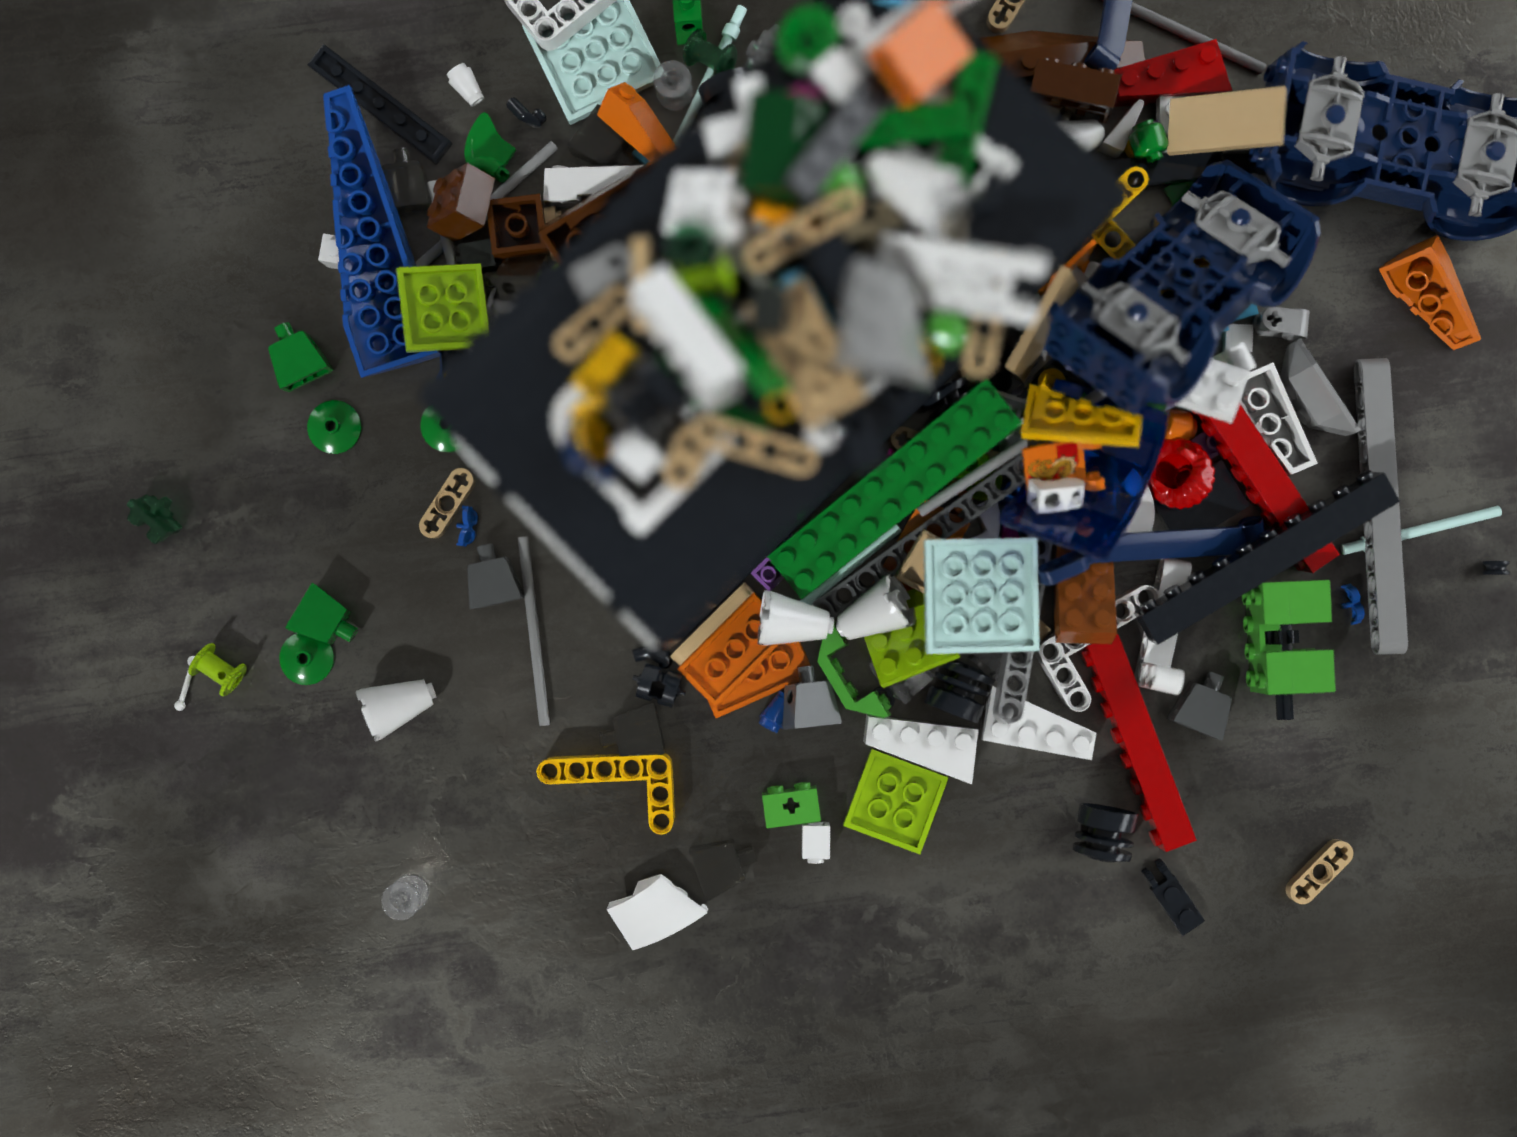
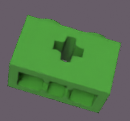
[762,782,821,829]

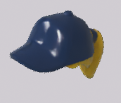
[563,390,616,485]

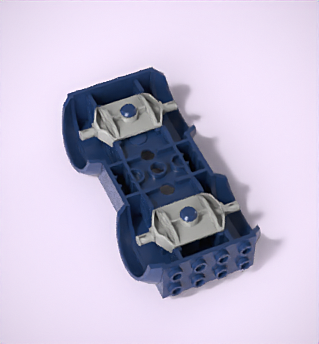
[1247,41,1517,241]
[1043,159,1321,416]

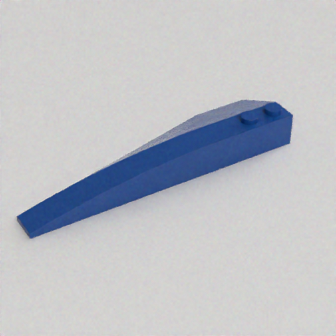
[323,85,441,378]

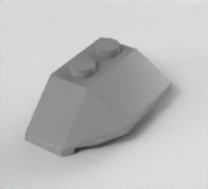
[1280,338,1361,436]

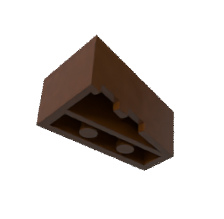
[1030,57,1121,124]

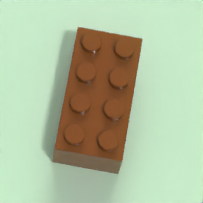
[1052,529,1117,644]

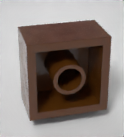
[427,163,495,242]
[487,193,550,262]

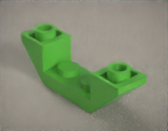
[817,622,892,718]

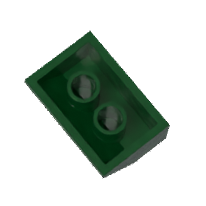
[739,90,827,207]

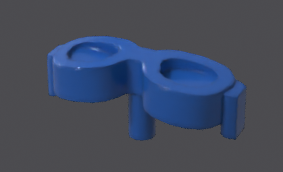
[456,506,478,547]
[1340,584,1365,625]

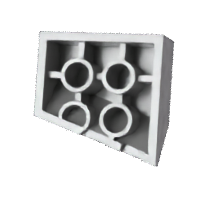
[832,259,931,387]

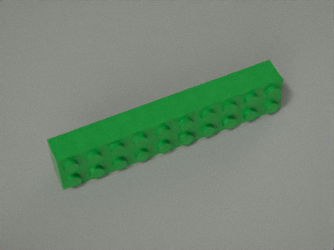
[767,379,1022,599]

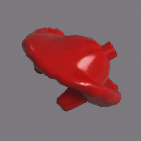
[1141,438,1215,509]

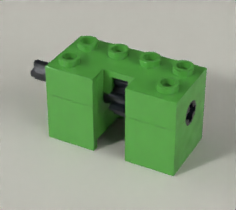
[1242,580,1336,720]

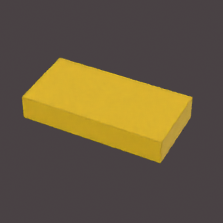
[572,330,639,397]

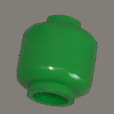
[1128,119,1169,163]

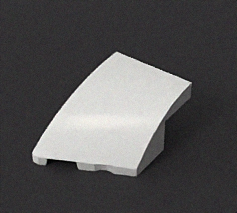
[607,874,708,950]

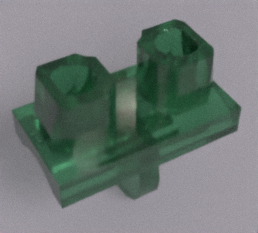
[126,494,182,544]

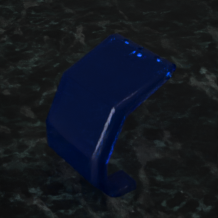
[999,379,1170,560]

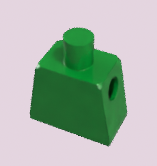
[673,0,704,45]
[268,322,334,392]
[285,583,358,645]

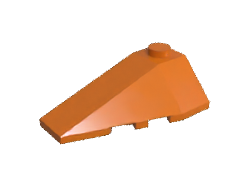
[597,82,675,162]
[1379,235,1481,350]

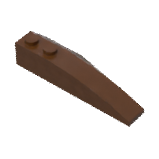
[979,30,1145,87]
[538,152,668,261]

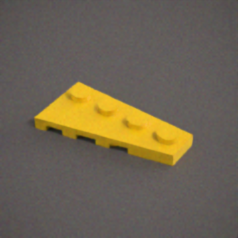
[1021,384,1143,447]

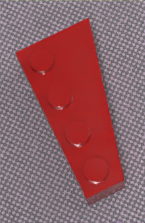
[1114,39,1233,107]

